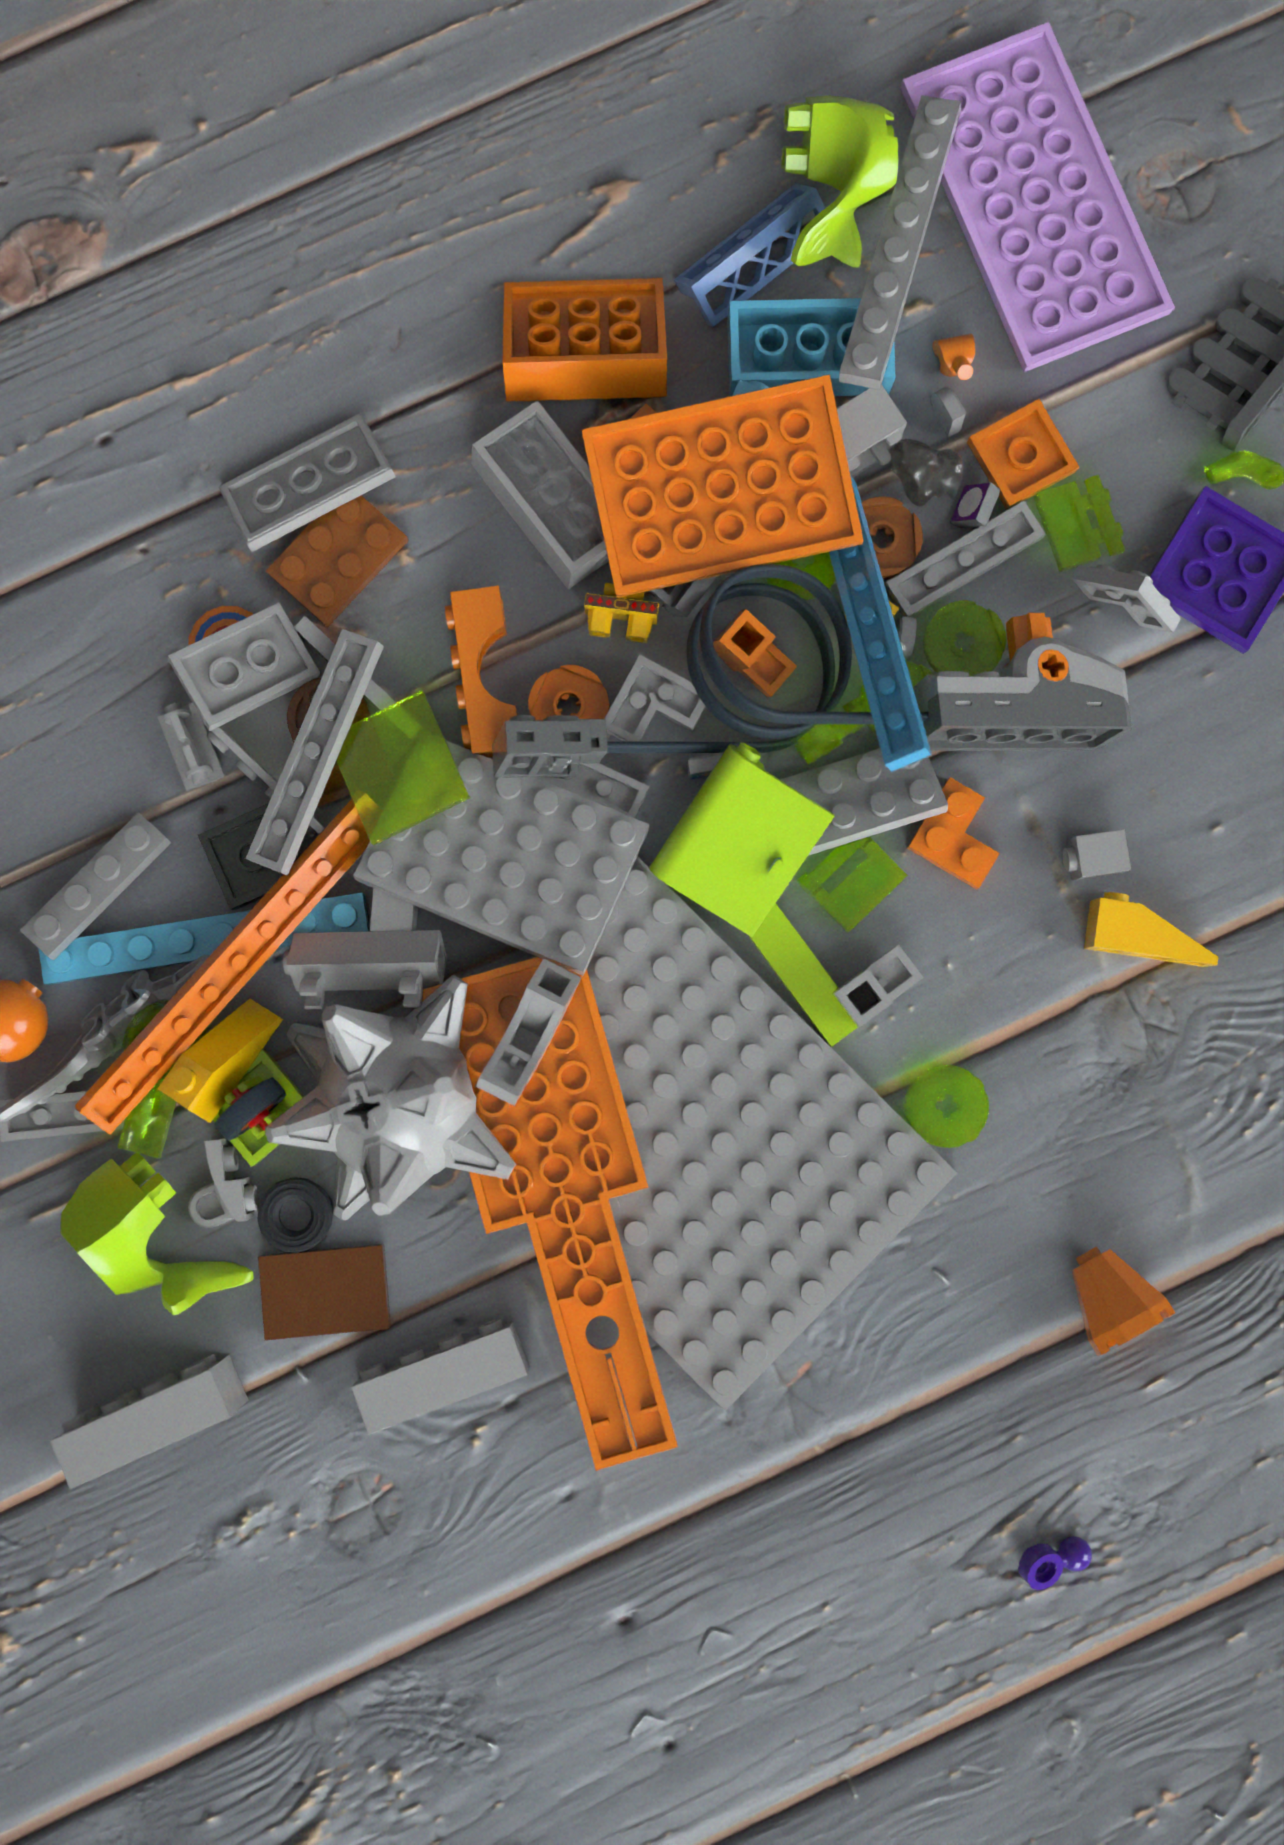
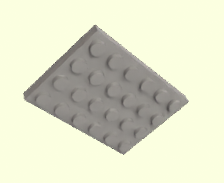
[353,731,649,976]

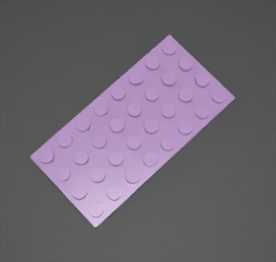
[900,22,1175,372]

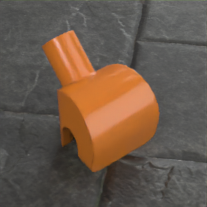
[932,334,975,380]

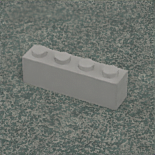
[351,1318,530,1435]

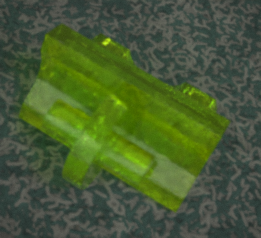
[118,1080,176,1158]

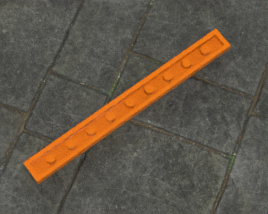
[75,790,384,1135]

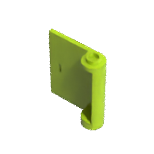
[649,742,835,937]

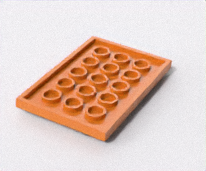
[582,375,864,598]

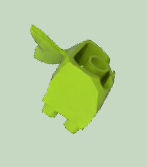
[781,95,898,268]
[60,1151,254,1315]

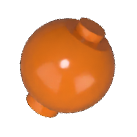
[0,979,49,1062]

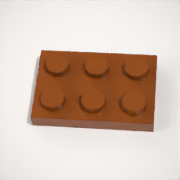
[266,495,409,628]

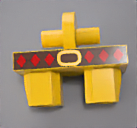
[584,583,659,643]

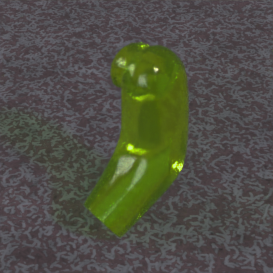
[1204,451,1284,490]

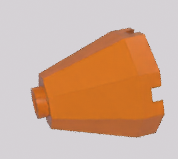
[1071,1246,1175,1356]

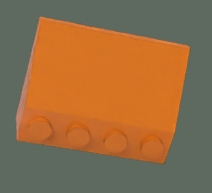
[503,278,667,402]

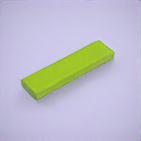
[748,903,858,1047]

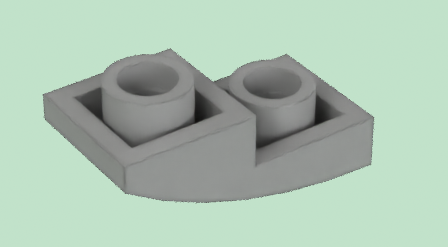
[204,1138,259,1222]

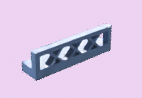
[674,183,825,327]

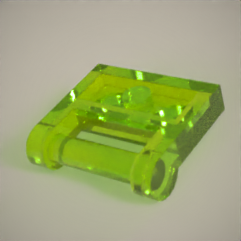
[797,836,908,933]

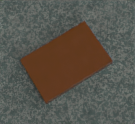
[258,1244,391,1340]

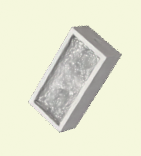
[471,400,609,589]

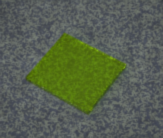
[336,690,471,845]

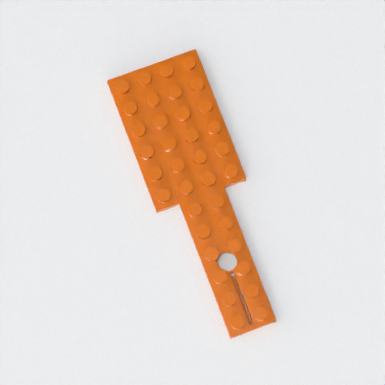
[422,957,678,1471]

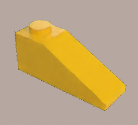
[1084,892,1218,967]
[157,998,283,1123]

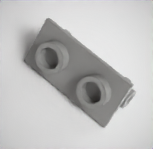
[157,703,225,792]

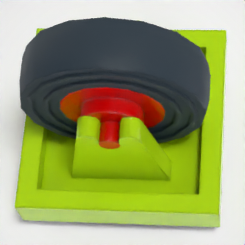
[213,1050,304,1167]

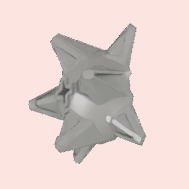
[265,975,516,1221]

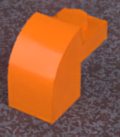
[713,609,797,698]

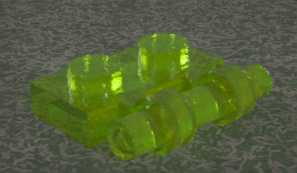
[1034,475,1125,573]

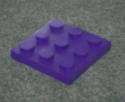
[1149,486,1284,654]

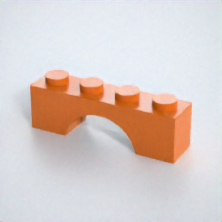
[445,585,518,758]

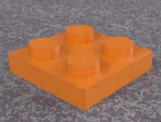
[967,399,1079,511]

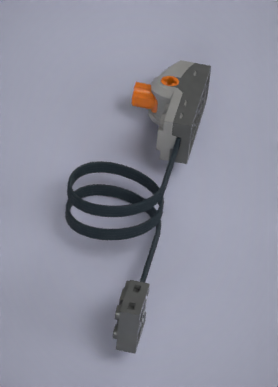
[492,564,1132,777]

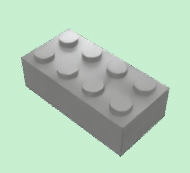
[50,1354,249,1489]

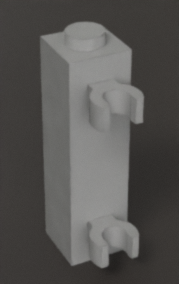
[283,930,447,1009]

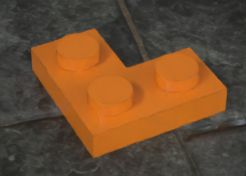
[907,777,1000,890]

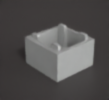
[837,385,907,478]

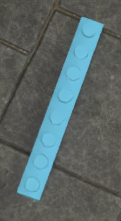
[39,893,370,985]

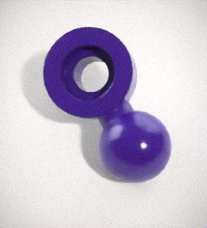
[1018,1536,1092,1590]

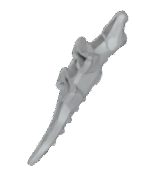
[0,955,209,1123]

